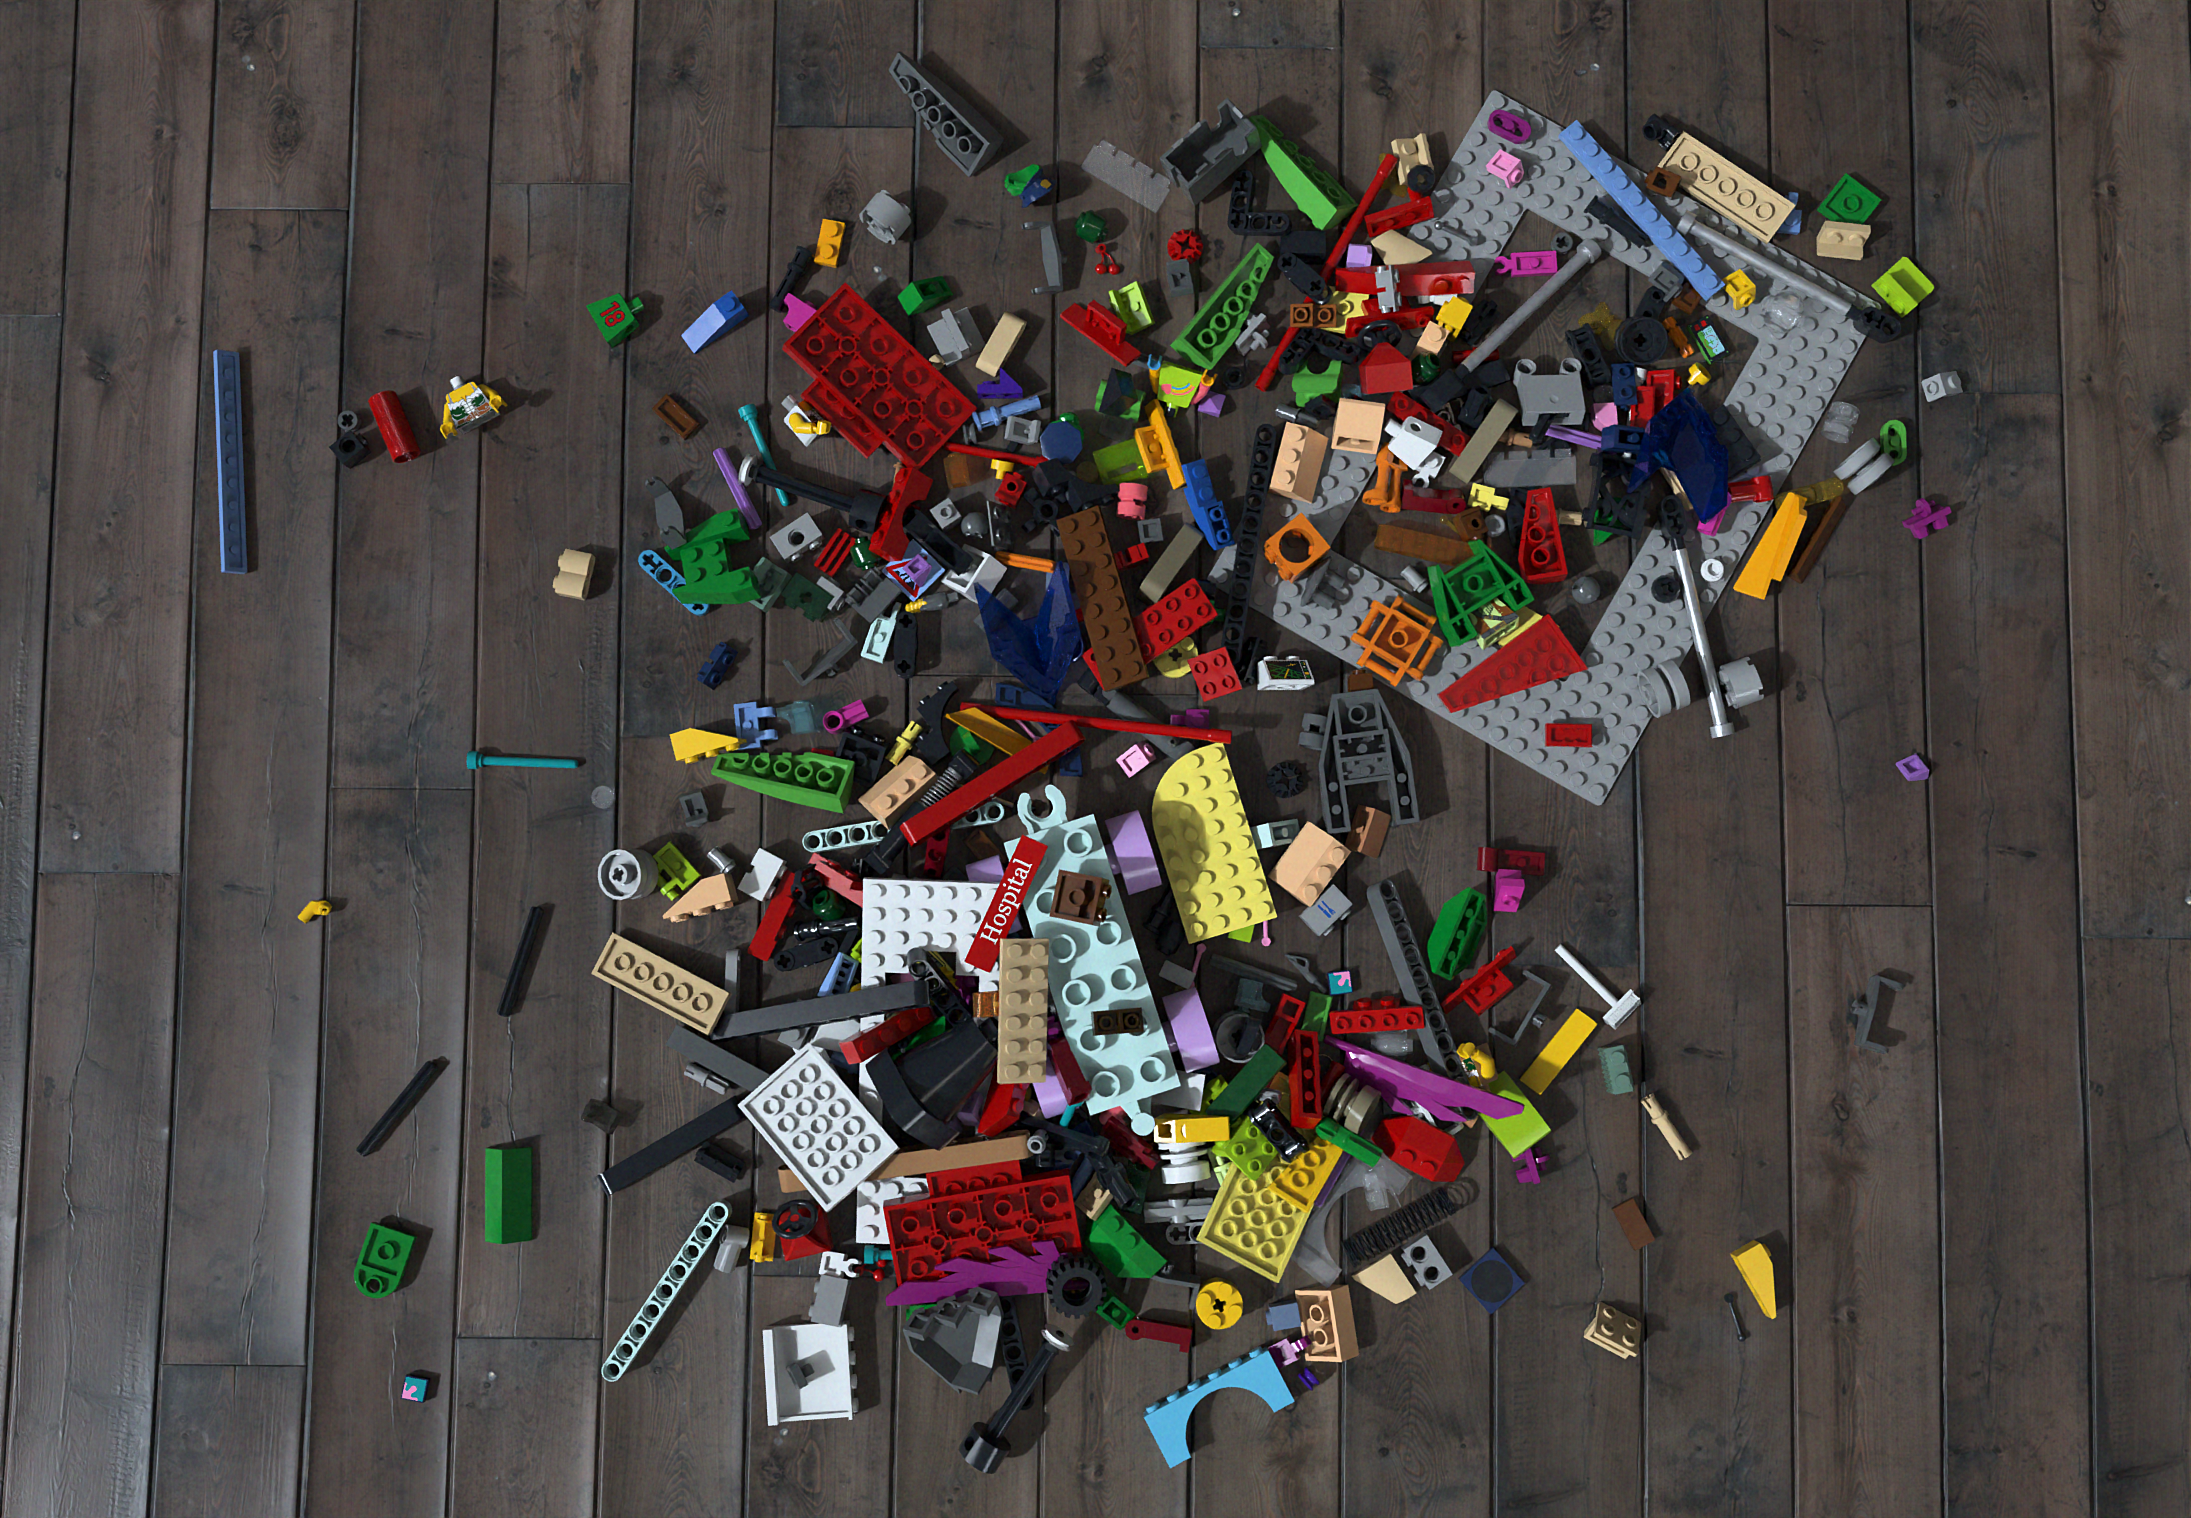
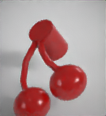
[1095,243,1120,275]
[853,1259,888,1282]

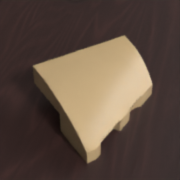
[1371,229,1434,265]
[1352,1252,1416,1304]

